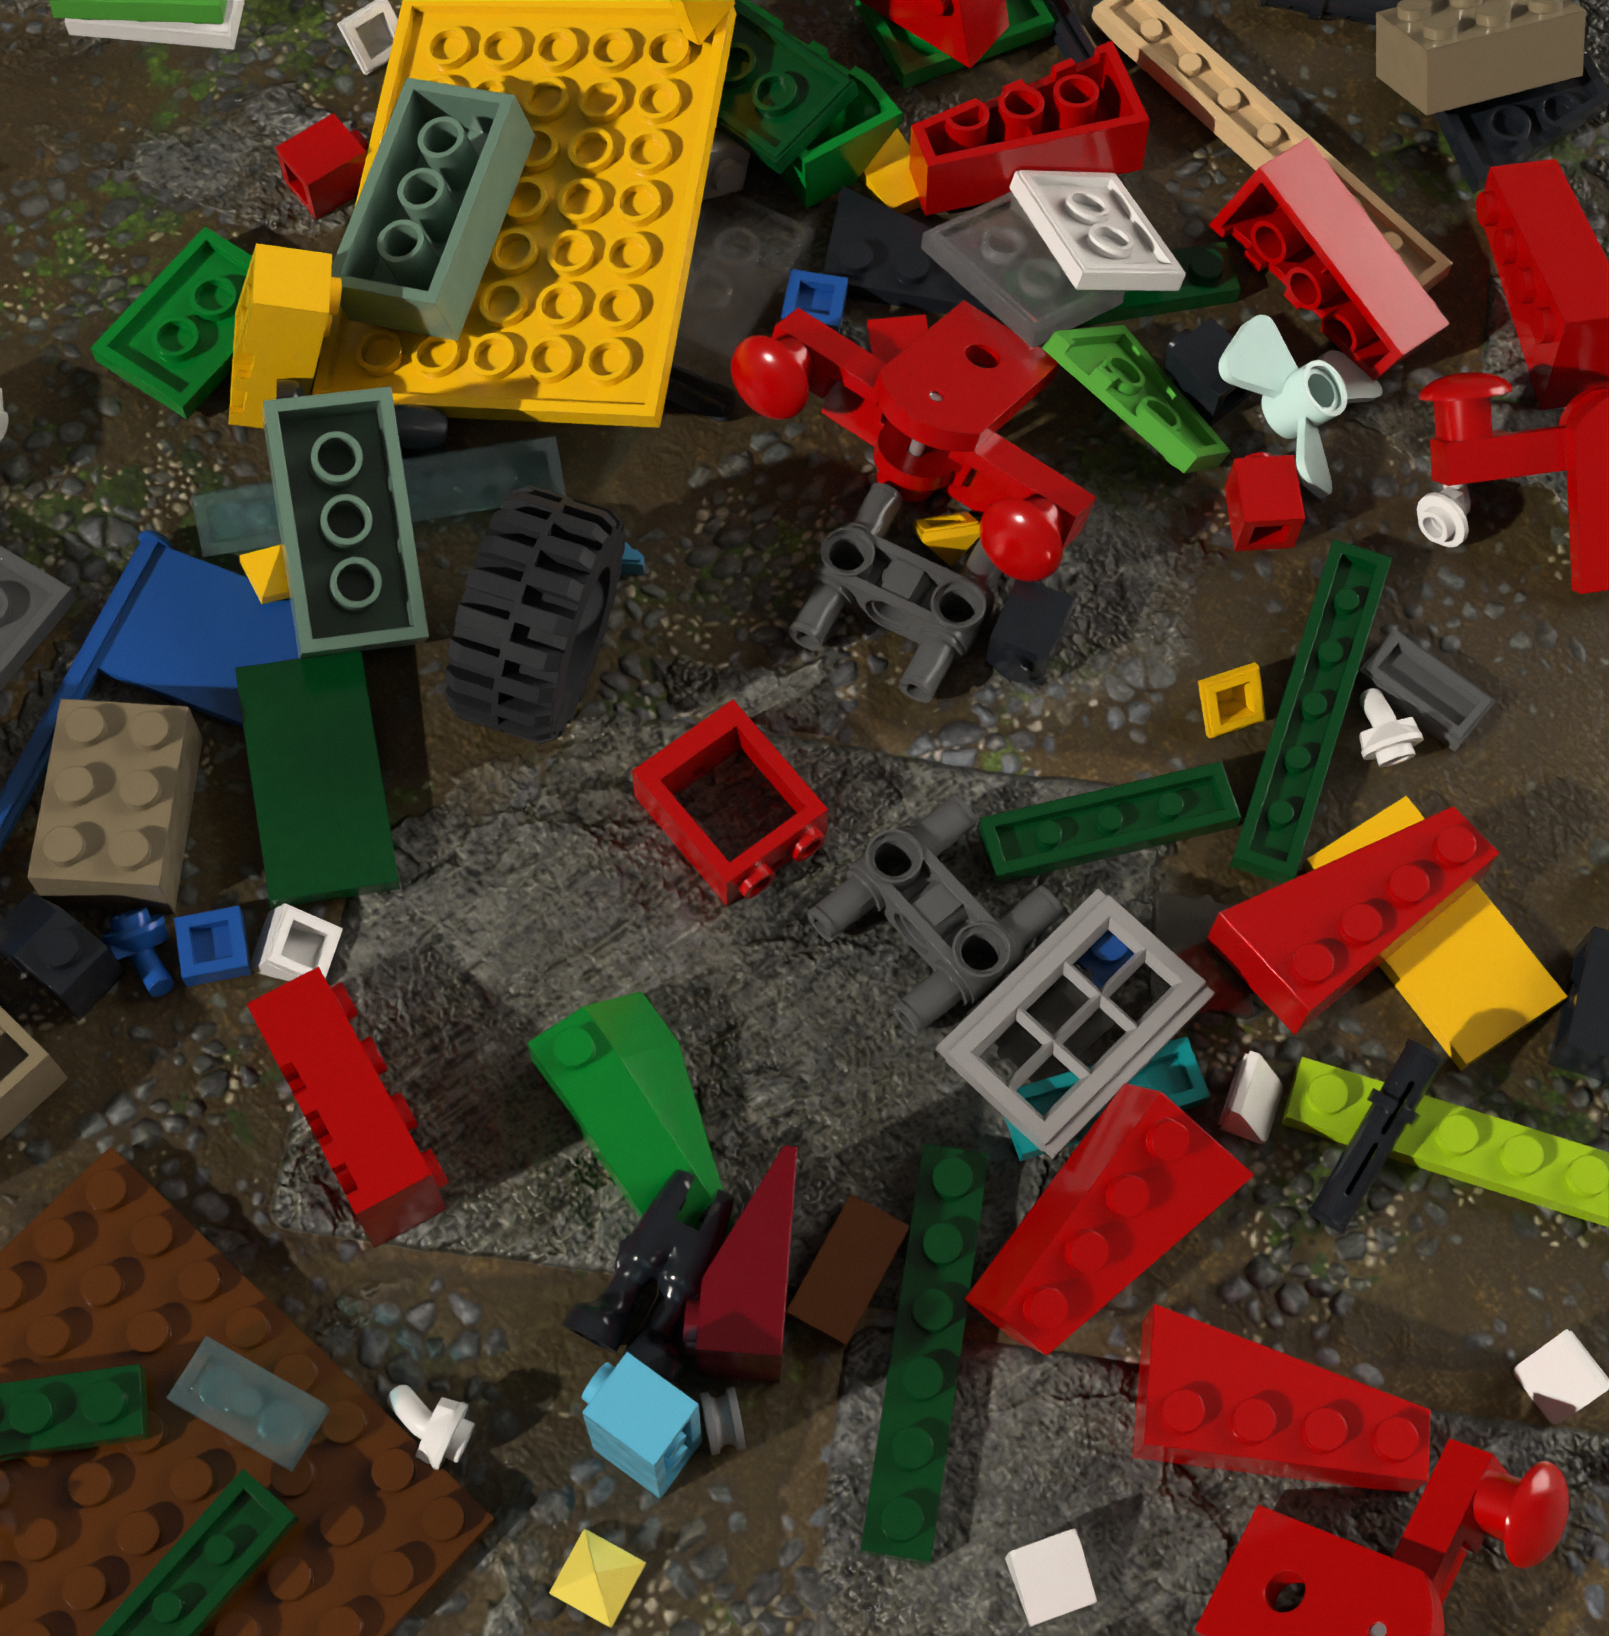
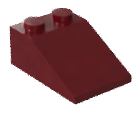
[683,1146,798,1383]

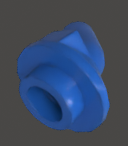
[101,907,174,997]

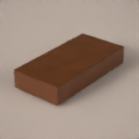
[786,1194,910,1349]

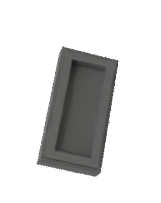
[1355,629,1496,752]

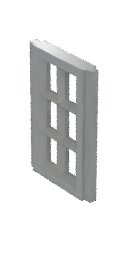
[936,888,1215,1159]

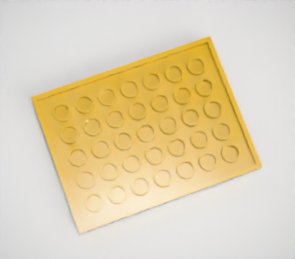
[311,0,736,428]

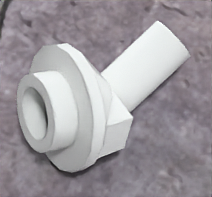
[1416,484,1471,547]
[1359,688,1424,767]
[387,1385,475,1471]

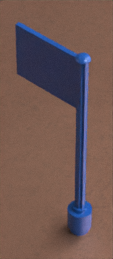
[0,530,299,853]

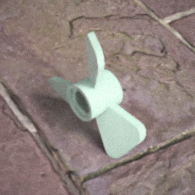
[1219,315,1382,499]

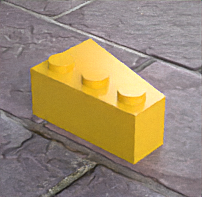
[228,243,342,429]

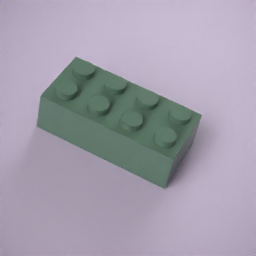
[331,78,535,341]
[262,386,429,659]

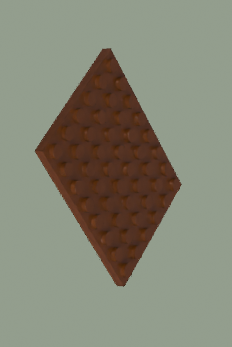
[0,1146,497,1636]

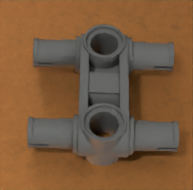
[788,483,1002,703]
[807,795,1063,1037]

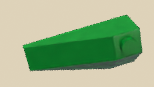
[740,0,902,209]
[527,991,734,1250]

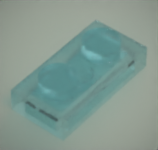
[167,1336,330,1472]

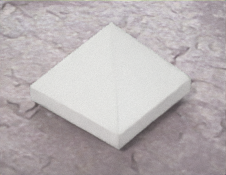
[337,0,398,75]

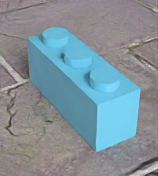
[581,1352,702,1499]

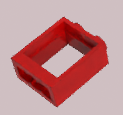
[632,699,828,907]

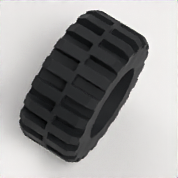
[445,485,625,744]

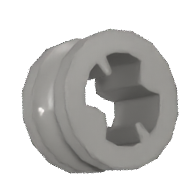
[700,1386,746,1456]

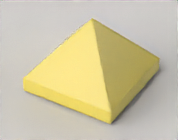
[549,1528,646,1629]

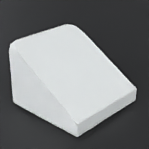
[250,903,343,981]
[1218,1050,1283,1144]
[1513,1329,1609,1425]
[1005,1528,1097,1627]

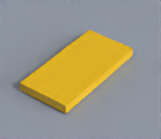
[1302,796,1568,1071]

